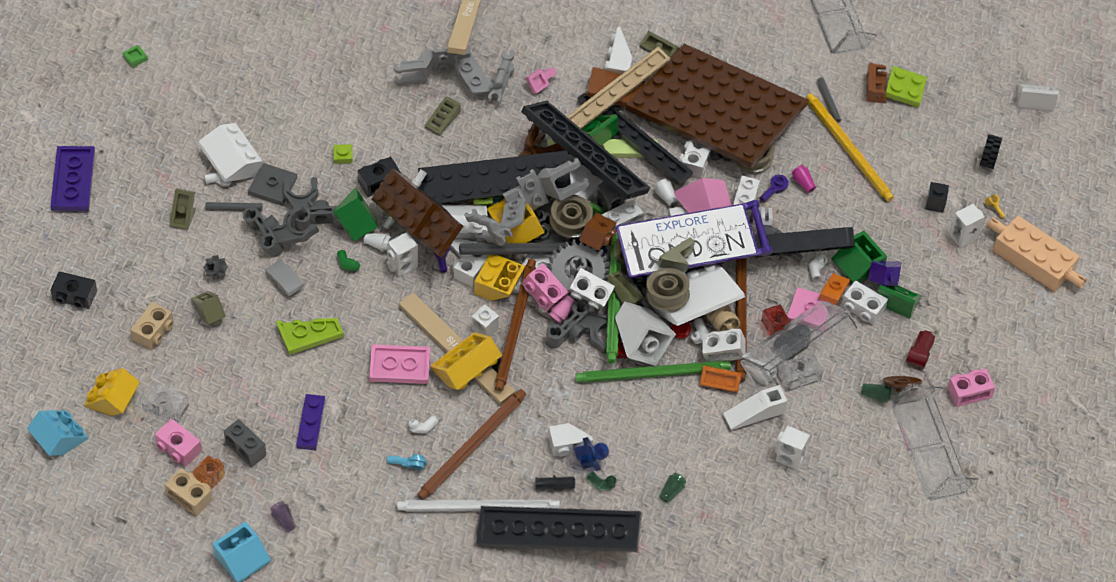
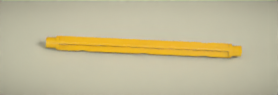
[806,93,894,202]

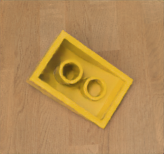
[487,198,545,243]

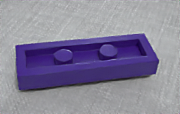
[296,394,326,451]

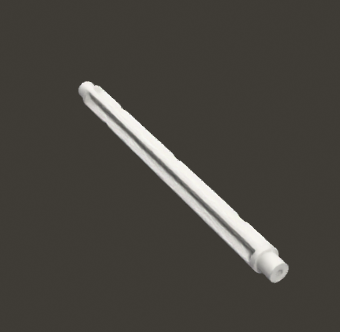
[398,499,560,512]

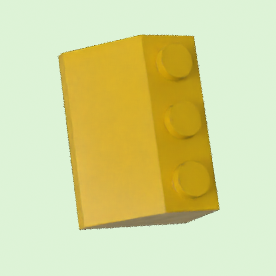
[430,332,502,390]

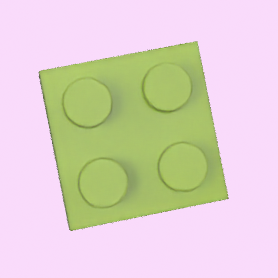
[884,66,927,108]

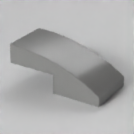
[265,260,305,296]

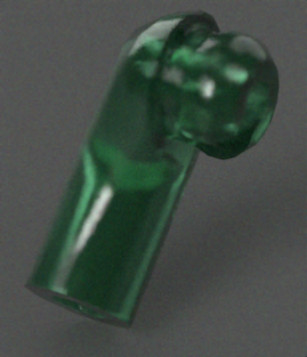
[586,471,617,490]

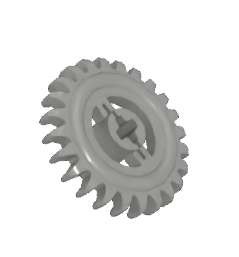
[547,240,610,295]

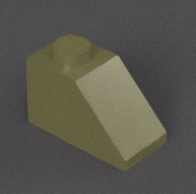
[191,291,226,325]

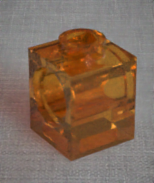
[192,455,225,490]

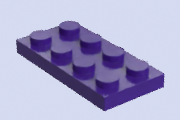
[50,146,95,211]

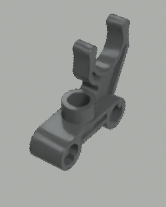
[283,177,344,231]
[243,204,319,256]
[545,300,621,354]

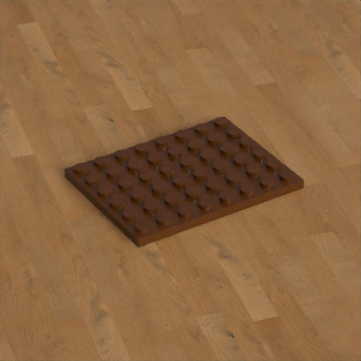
[626,43,808,168]

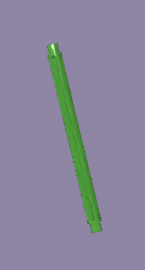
[606,234,621,364]
[575,361,731,383]

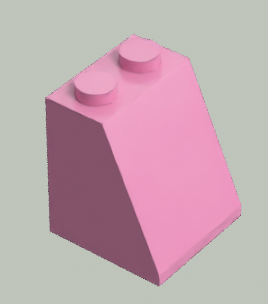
[674,178,731,213]

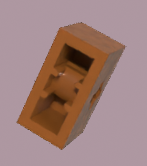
[579,213,617,250]

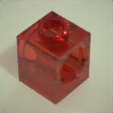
[761,304,790,338]

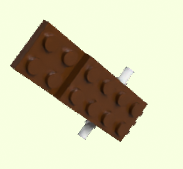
[371,169,464,258]

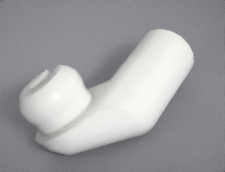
[204,172,232,187]
[809,255,828,281]
[691,318,708,344]
[408,416,438,434]

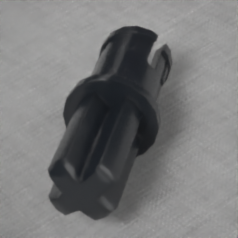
[535,475,575,491]

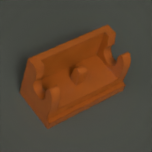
[866,62,887,103]

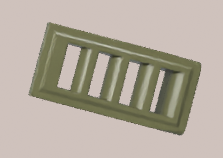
[425,96,461,136]
[607,271,644,306]

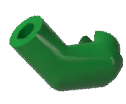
[337,250,360,271]

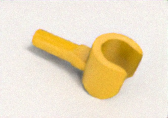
[985,195,1005,219]

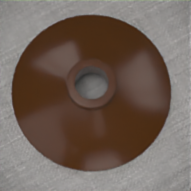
[883,376,922,393]

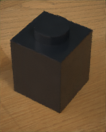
[925,182,949,213]

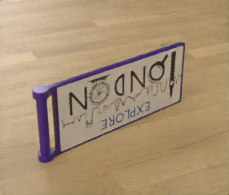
[616,200,773,278]

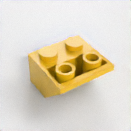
[474,255,525,301]
[84,368,140,416]

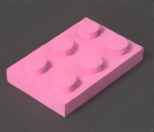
[369,345,430,384]

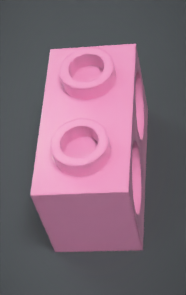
[521,263,568,312]
[947,369,995,407]

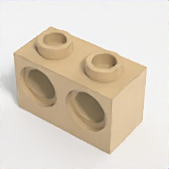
[130,302,174,350]
[164,468,213,516]

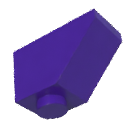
[868,261,902,285]

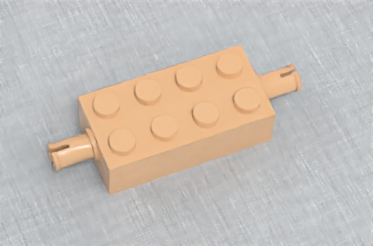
[987,216,1087,292]

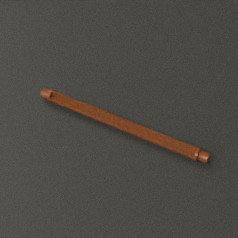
[735,258,747,382]
[495,259,536,392]
[417,389,526,500]

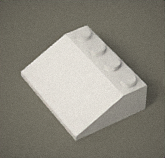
[651,264,745,326]

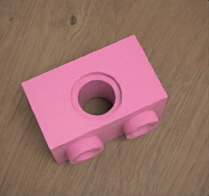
[155,418,202,467]

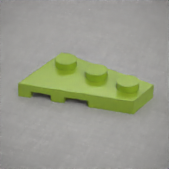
[276,318,344,355]

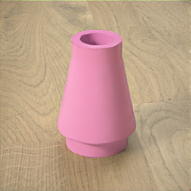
[549,294,575,324]

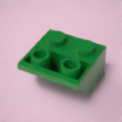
[831,231,887,284]

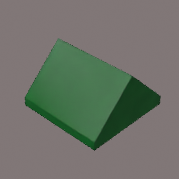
[582,114,618,145]
[333,188,378,241]
[878,285,922,319]

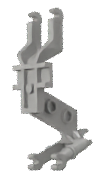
[393,46,514,105]
[464,158,590,246]

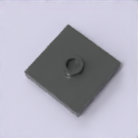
[248,163,298,206]

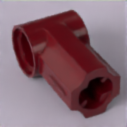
[906,330,935,369]

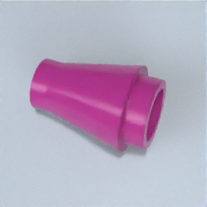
[791,165,817,193]

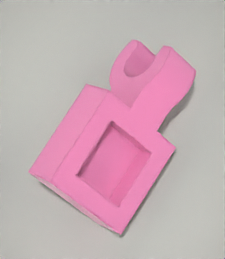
[525,67,557,94]

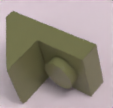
[169,188,196,230]
[657,237,695,272]

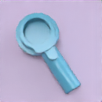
[387,454,427,470]

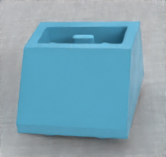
[27,410,88,456]
[212,521,271,582]

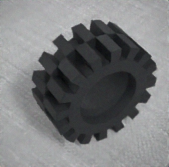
[979,134,1002,170]

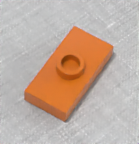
[819,273,850,306]
[700,365,742,393]

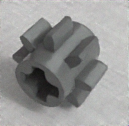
[203,255,228,280]

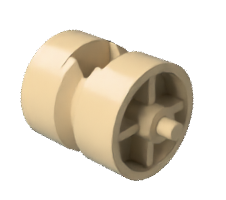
[705,305,740,332]

